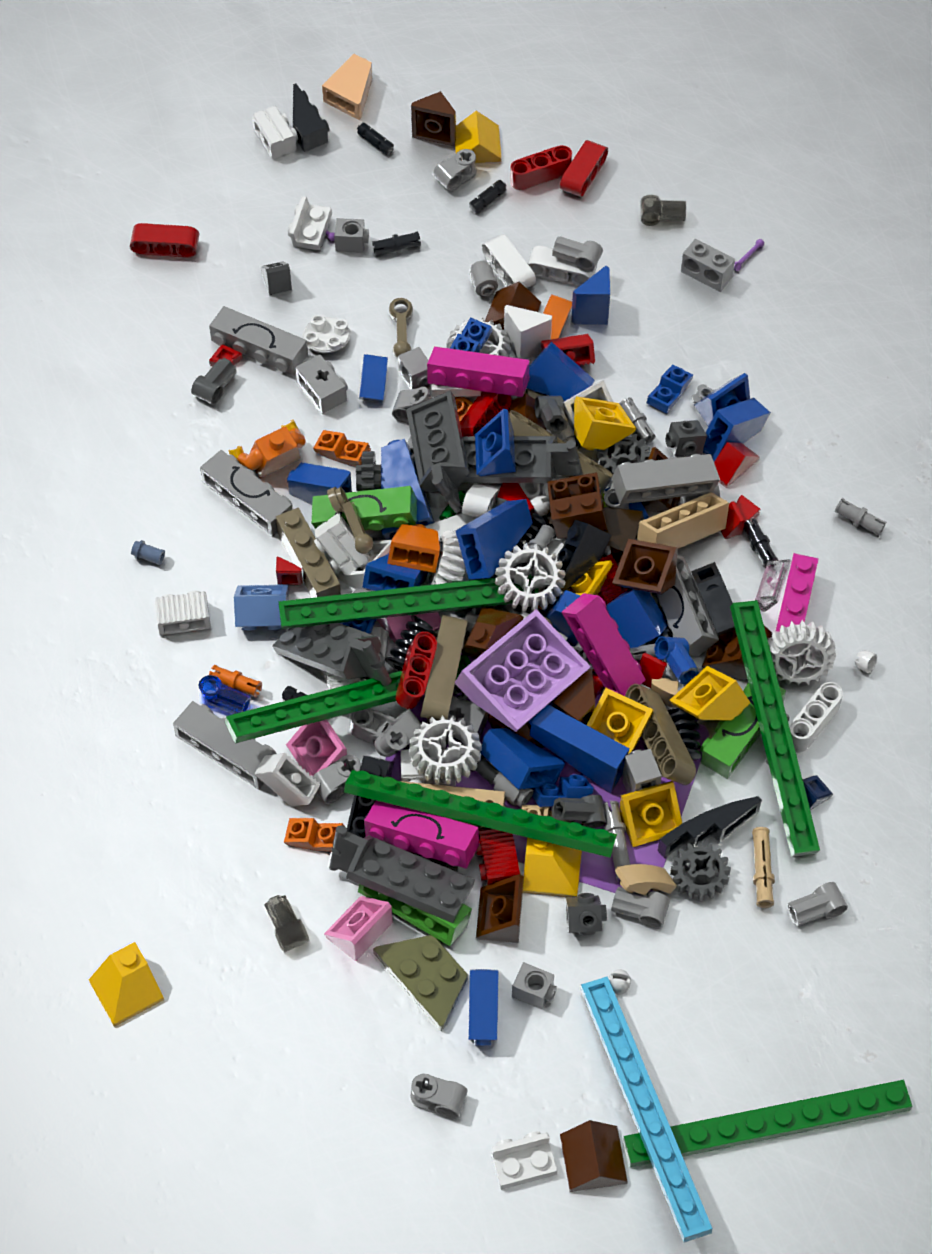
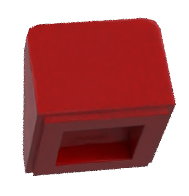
[721,501,745,539]
[276,557,303,585]
[639,653,667,688]

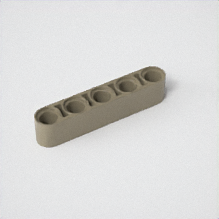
[509,410,613,493]
[420,615,468,721]
[625,684,696,785]

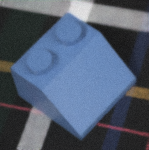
[234,584,289,630]

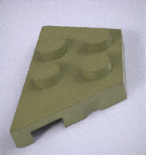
[373,935,468,1031]

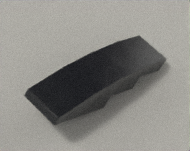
[657,796,762,858]

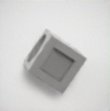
[334,218,369,253]
[398,347,429,390]
[512,962,557,1010]

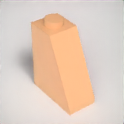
[322,54,373,120]

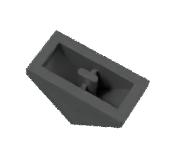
[260,261,292,295]

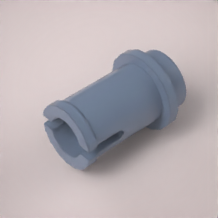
[131,540,165,565]

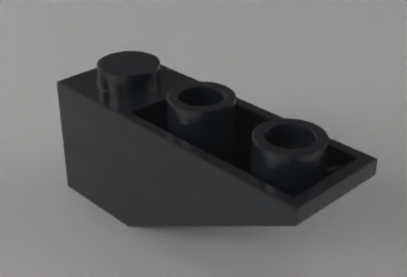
[293,83,330,152]
[544,520,611,593]
[691,562,735,636]
[347,755,394,838]

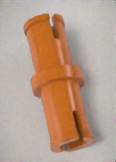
[208,665,262,697]

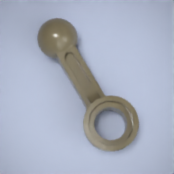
[389,298,413,358]
[327,487,374,554]

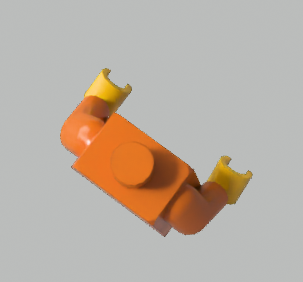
[228,419,306,479]

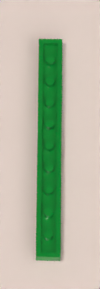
[278,574,539,629]
[730,600,820,857]
[225,655,471,744]
[344,770,617,858]
[623,1079,912,1167]

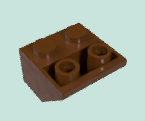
[547,472,607,539]
[702,625,773,681]
[552,669,595,725]

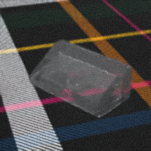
[755,559,791,612]

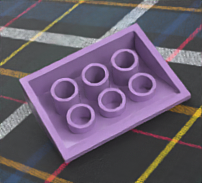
[455,609,591,732]

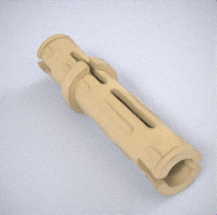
[752,827,775,908]

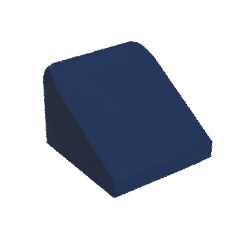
[803,775,833,810]

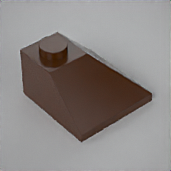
[461,607,524,658]

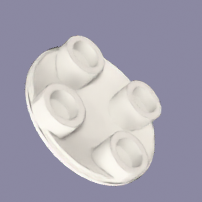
[303,315,350,353]

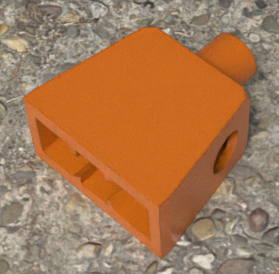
[387,524,440,573]

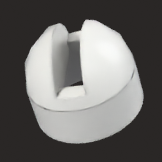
[530,495,550,517]
[855,650,877,673]
[608,969,631,994]

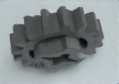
[597,434,650,474]
[356,451,381,491]
[670,841,731,901]

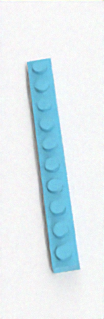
[581,976,713,1242]

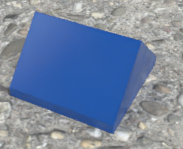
[571,266,610,325]
[694,373,750,427]
[475,409,516,476]
[606,589,668,648]

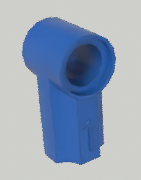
[654,636,699,684]

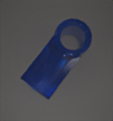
[198,675,251,714]

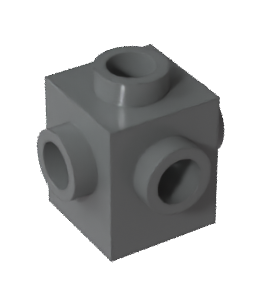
[665,420,707,457]
[566,893,607,935]

